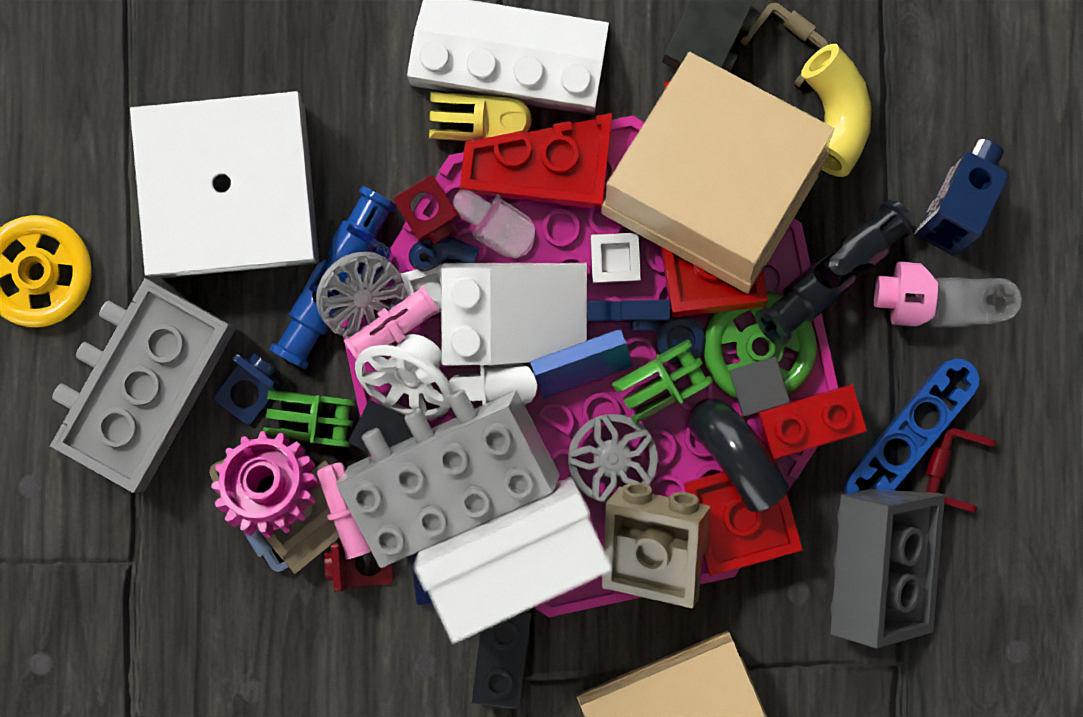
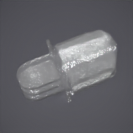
[453,190,535,258]

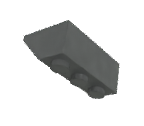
[830,489,945,648]

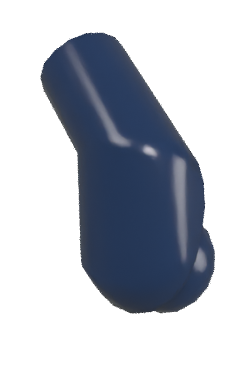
[409,236,479,271]

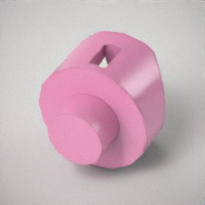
[874,262,938,327]

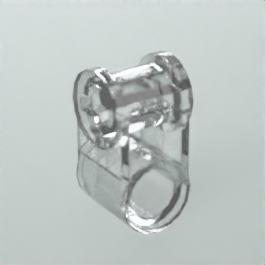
[928,277,1022,328]

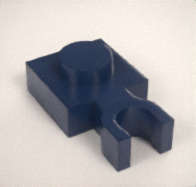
[587,300,670,331]

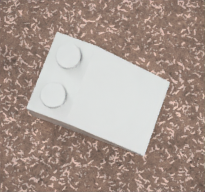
[441,263,587,365]

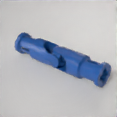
[269,186,398,370]

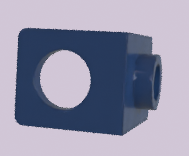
[214,353,282,425]

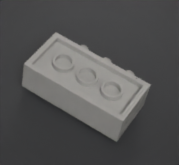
[50,278,237,493]
[336,389,560,568]

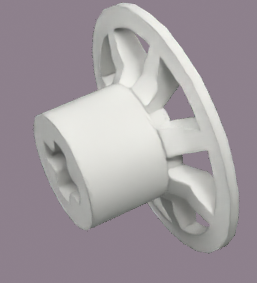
[355,334,453,420]

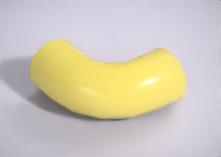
[801,44,872,177]

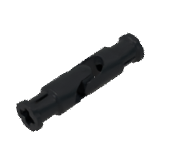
[755,200,916,346]

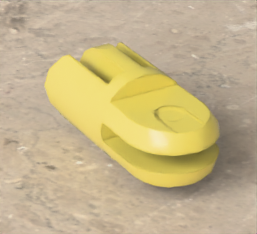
[429,92,532,141]

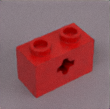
[754,384,867,459]

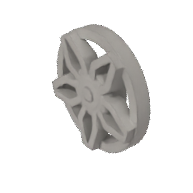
[568,414,658,503]

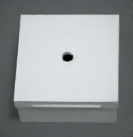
[130,91,319,278]
[415,476,612,643]

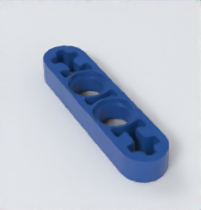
[843,358,979,494]

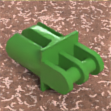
[612,340,713,424]
[263,390,356,447]

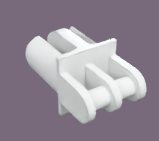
[449,363,537,405]

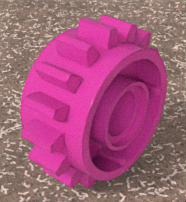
[212,431,319,538]

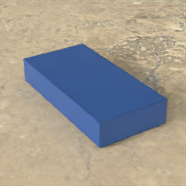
[530,330,632,399]

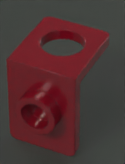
[394,175,461,246]
[324,540,394,592]

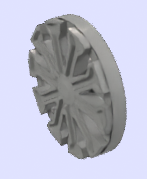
[316,252,406,338]

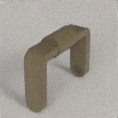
[740,3,828,87]

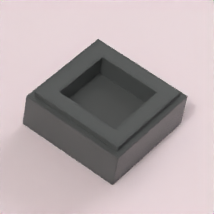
[729,356,790,416]

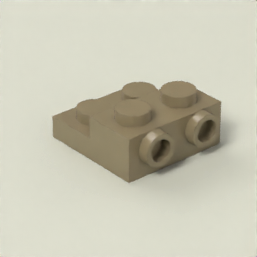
[602,482,711,609]

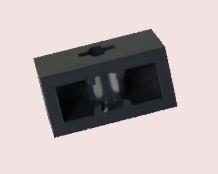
[472,608,532,709]

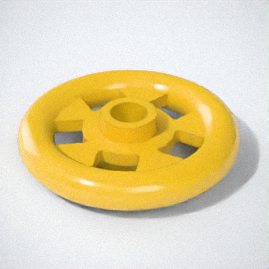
[0,215,92,327]

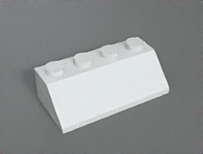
[407,0,609,116]

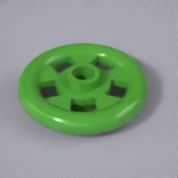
[703,291,817,399]

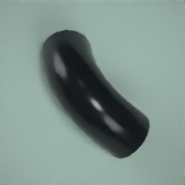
[688,398,789,512]

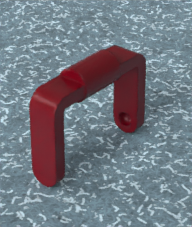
[925,428,996,513]

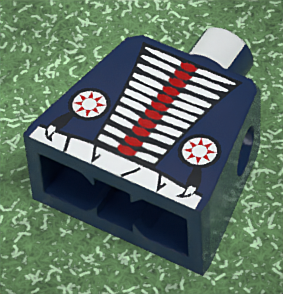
[914,139,1008,256]

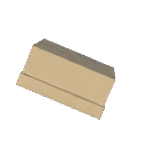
[601,51,835,294]
[576,630,767,717]

